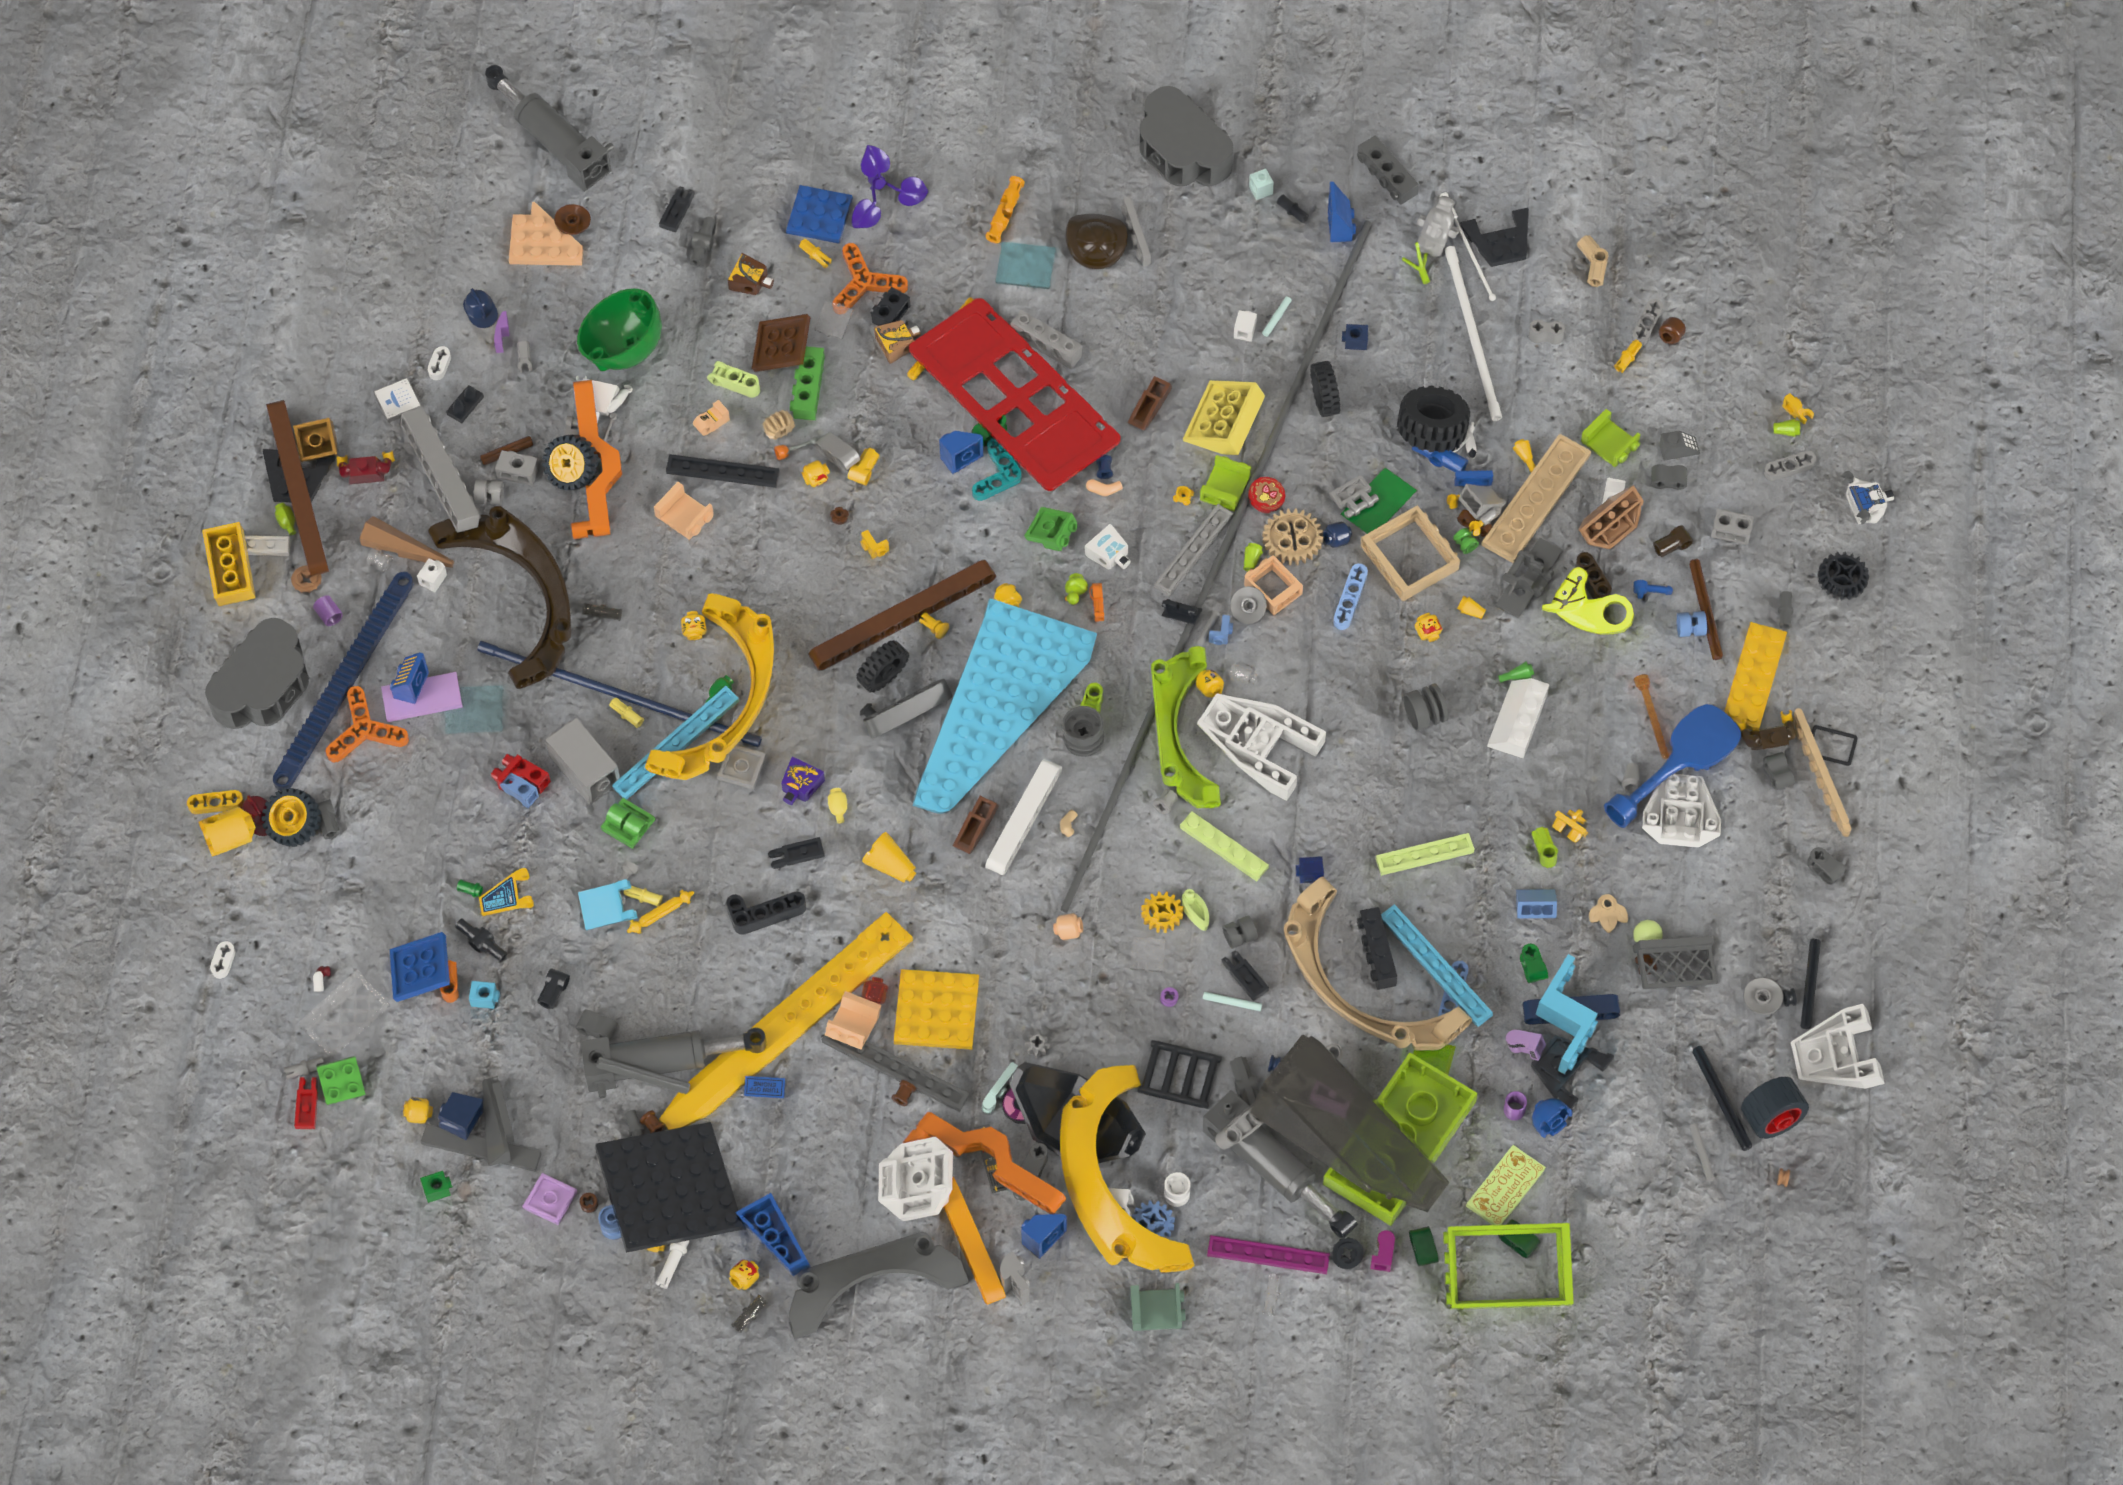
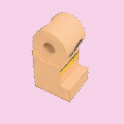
[693,400,730,436]

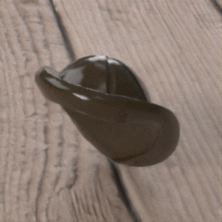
[1066,214,1128,269]

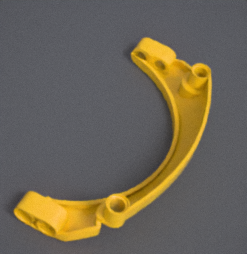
[645,593,774,780]
[1060,1065,1194,1273]

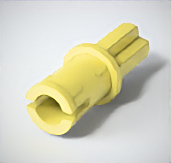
[609,698,644,728]
[623,886,663,907]

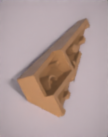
[360,516,454,568]

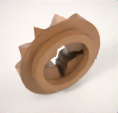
[291,565,322,593]

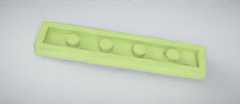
[1180,811,1269,882]
[1375,833,1474,876]

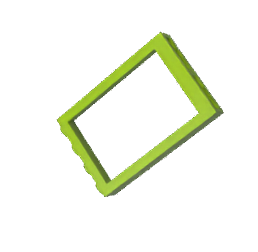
[1443,1223,1574,1310]

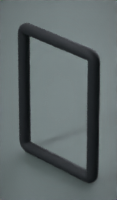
[1812,725,1858,766]

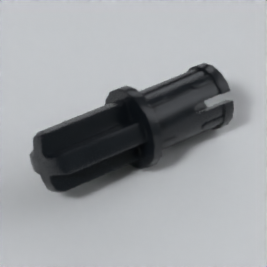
[1277,194,1309,223]

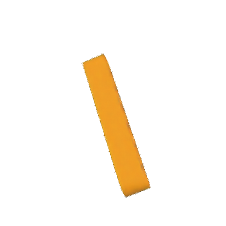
[943,1176,1006,1305]

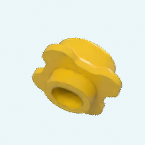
[1173,486,1194,506]

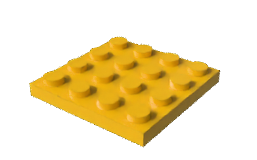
[894,969,979,1050]

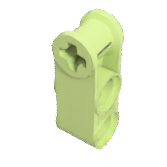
[707,361,761,398]

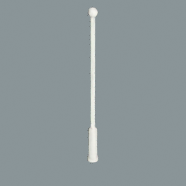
[1439,192,1496,301]

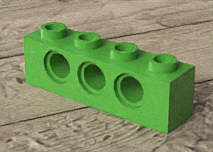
[790,346,825,421]

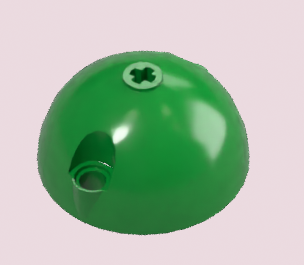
[577,288,662,371]

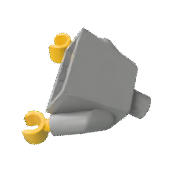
[1447,484,1506,536]

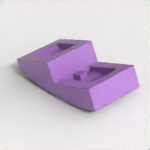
[494,311,510,353]

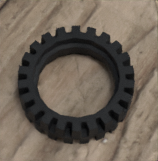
[1310,361,1341,417]

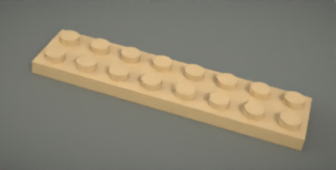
[1481,434,1592,563]

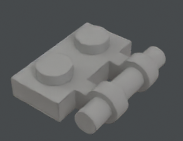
[1330,475,1379,518]

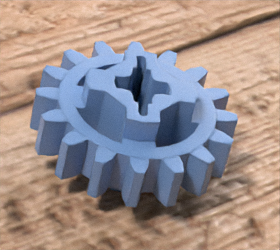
[1132,1200,1175,1238]

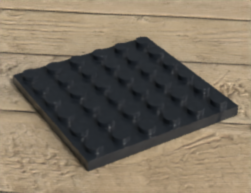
[595,1122,743,1253]

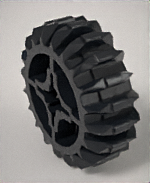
[1817,551,1869,601]

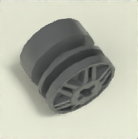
[1403,683,1449,731]
[1062,706,1104,757]

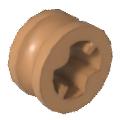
[1777,1168,1790,1187]

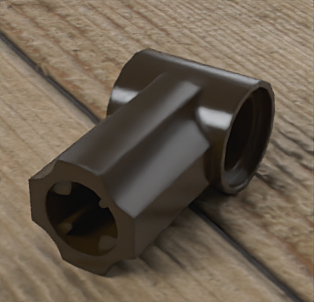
[1653,525,1694,558]

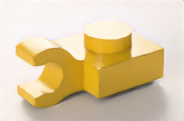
[1782,393,1814,425]

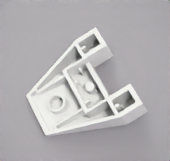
[1791,1004,1885,1089]

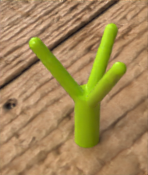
[1402,242,1430,284]

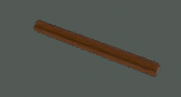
[1689,559,1723,660]

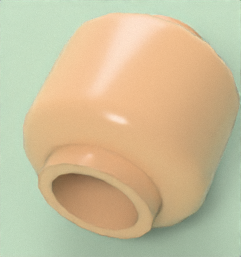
[1053,913,1083,940]

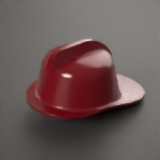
[240,795,268,836]

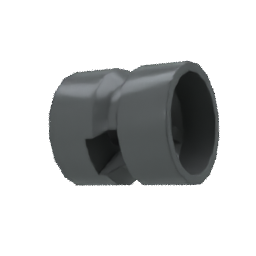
[1222,915,1258,949]

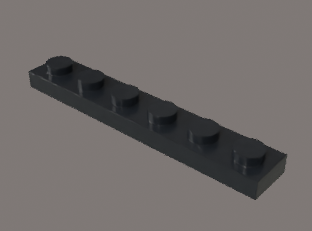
[666,454,780,488]

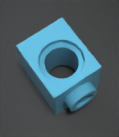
[469,981,500,1009]

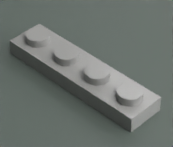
[1121,196,1151,267]

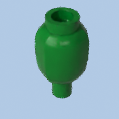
[705,675,734,703]

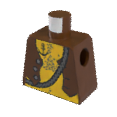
[728,253,774,295]

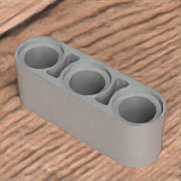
[814,432,860,471]

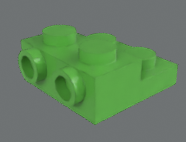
[1024,507,1077,551]

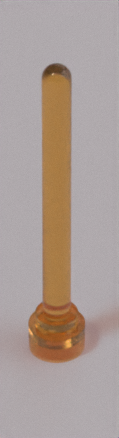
[1634,674,1669,759]

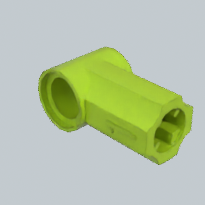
[1531,827,1558,868]

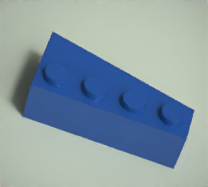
[735,1193,811,1276]

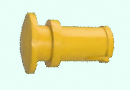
[919,613,949,639]

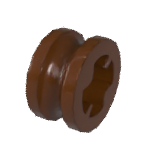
[580,1193,598,1213]

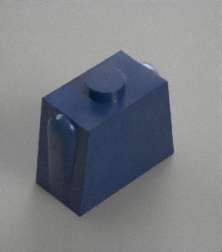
[438,1092,484,1140]

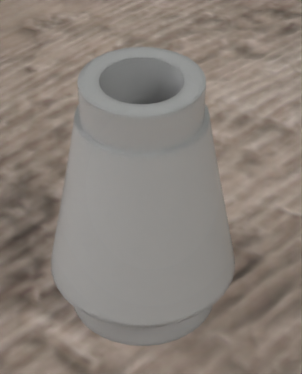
[1622,763,1641,793]

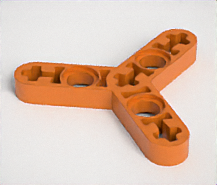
[832,243,908,315]
[326,686,409,763]

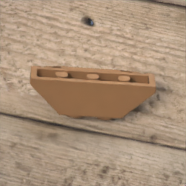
[1578,485,1644,549]

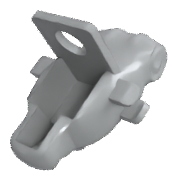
[1417,196,1459,257]

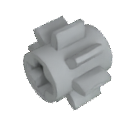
[1025,1032,1050,1058]

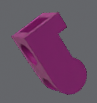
[1370,1230,1395,1272]

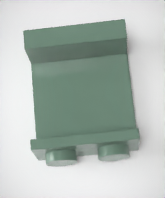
[1130,1283,1186,1331]

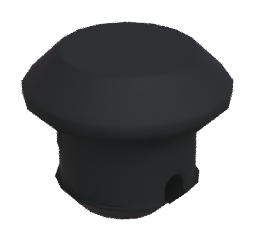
[860,703,876,717]

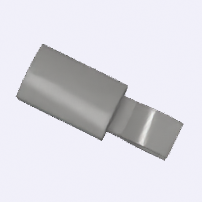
[517,341,533,373]

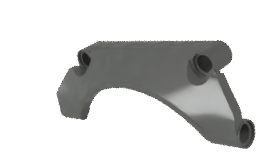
[788,1232,969,1339]

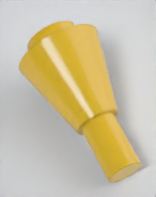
[1512,439,1536,473]

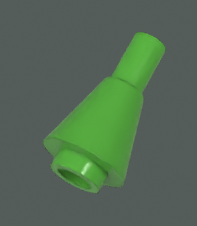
[1498,662,1534,683]

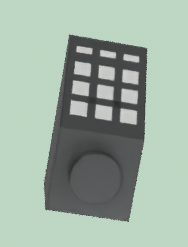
[1659,431,1700,461]

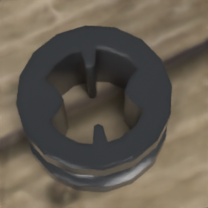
[1783,988,1797,1007]

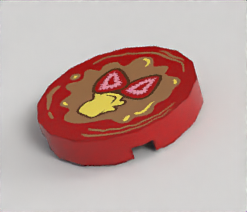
[1248,477,1286,513]

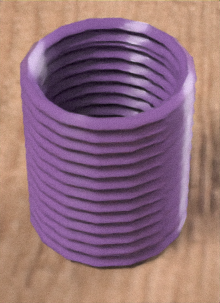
[313,596,343,626]
[1504,1091,1527,1120]

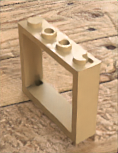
[1361,505,1460,601]

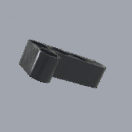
[726,891,806,935]

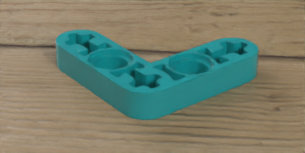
[972,438,1022,501]

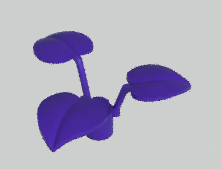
[852,145,928,228]

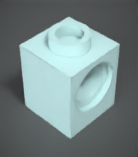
[1249,169,1274,200]

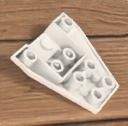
[1642,774,1721,847]

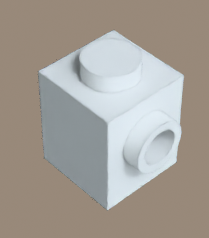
[417,559,447,592]

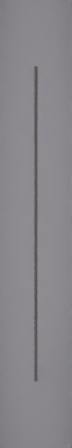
[1060,220,1371,913]

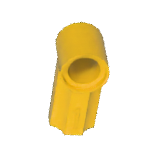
[848,448,879,486]

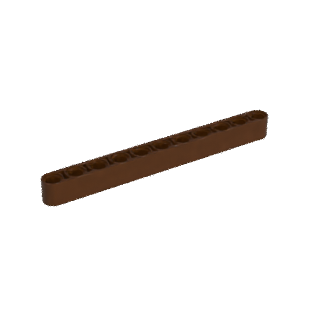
[266,400,329,577]
[808,560,996,671]

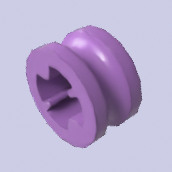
[1160,987,1178,1007]

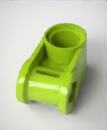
[1080,683,1103,714]

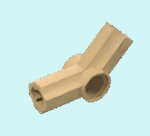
[1577,235,1608,287]

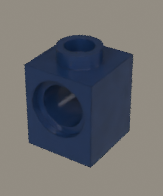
[1342,324,1368,350]

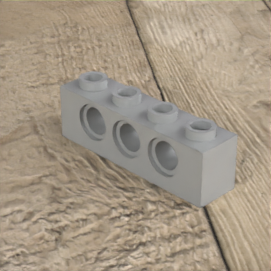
[1011,310,1082,370]

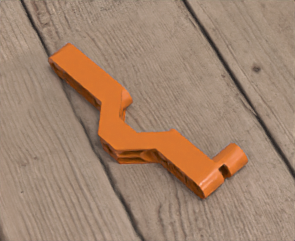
[571,380,622,539]
[903,1112,1066,1214]

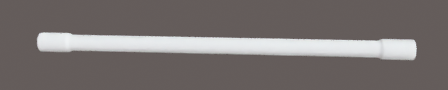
[1444,246,1502,421]

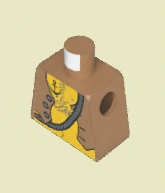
[874,320,921,364]

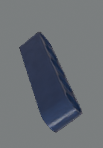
[1522,994,1621,1025]

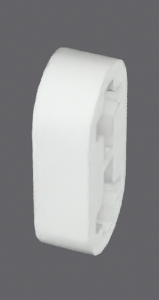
[427,346,451,380]
[210,941,235,979]

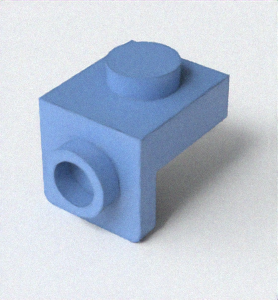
[1209,615,1233,645]

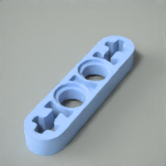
[1333,564,1368,630]

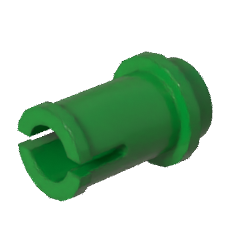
[457,879,483,898]

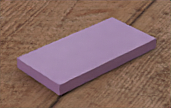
[381,672,463,722]

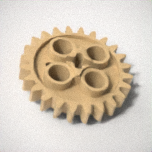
[1262,508,1323,566]

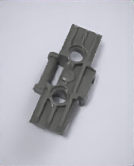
[1495,538,1563,619]

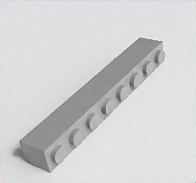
[400,407,481,532]

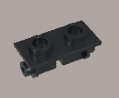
[1162,599,1203,625]

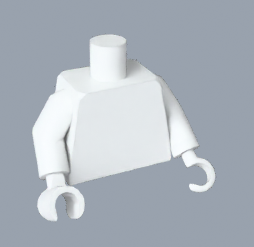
[574,376,633,423]

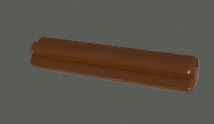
[480,436,533,465]

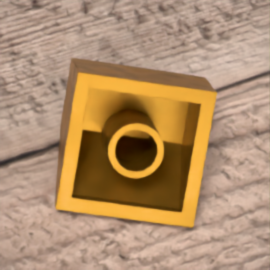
[293,418,338,462]

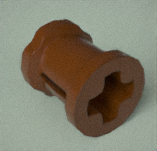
[891,1080,916,1107]
[640,1110,666,1133]

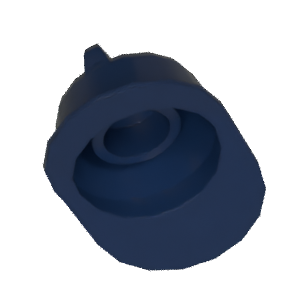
[463,288,498,328]

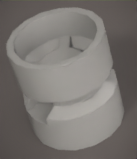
[474,479,504,505]

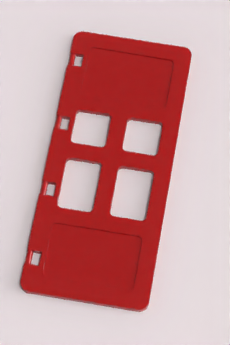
[909,298,1121,491]

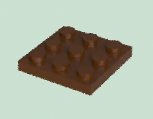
[752,314,811,372]

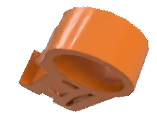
[1089,583,1104,622]

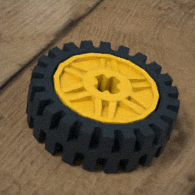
[542,434,599,490]

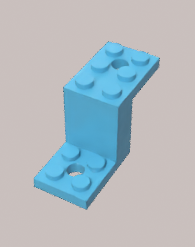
[1536,954,1598,1074]

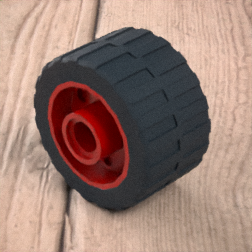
[1741,1076,1809,1139]

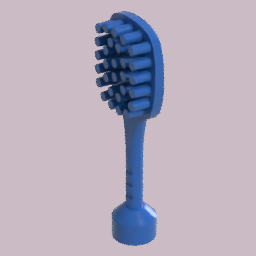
[1604,704,1741,828]

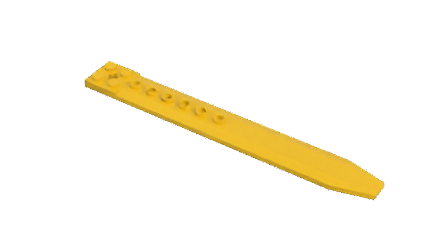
[659,912,913,1130]

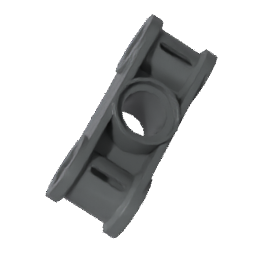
[1013,1143,1048,1201]

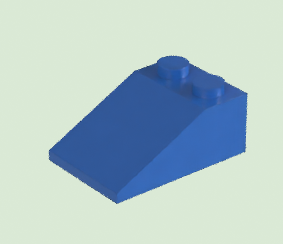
[1328,182,1356,243]

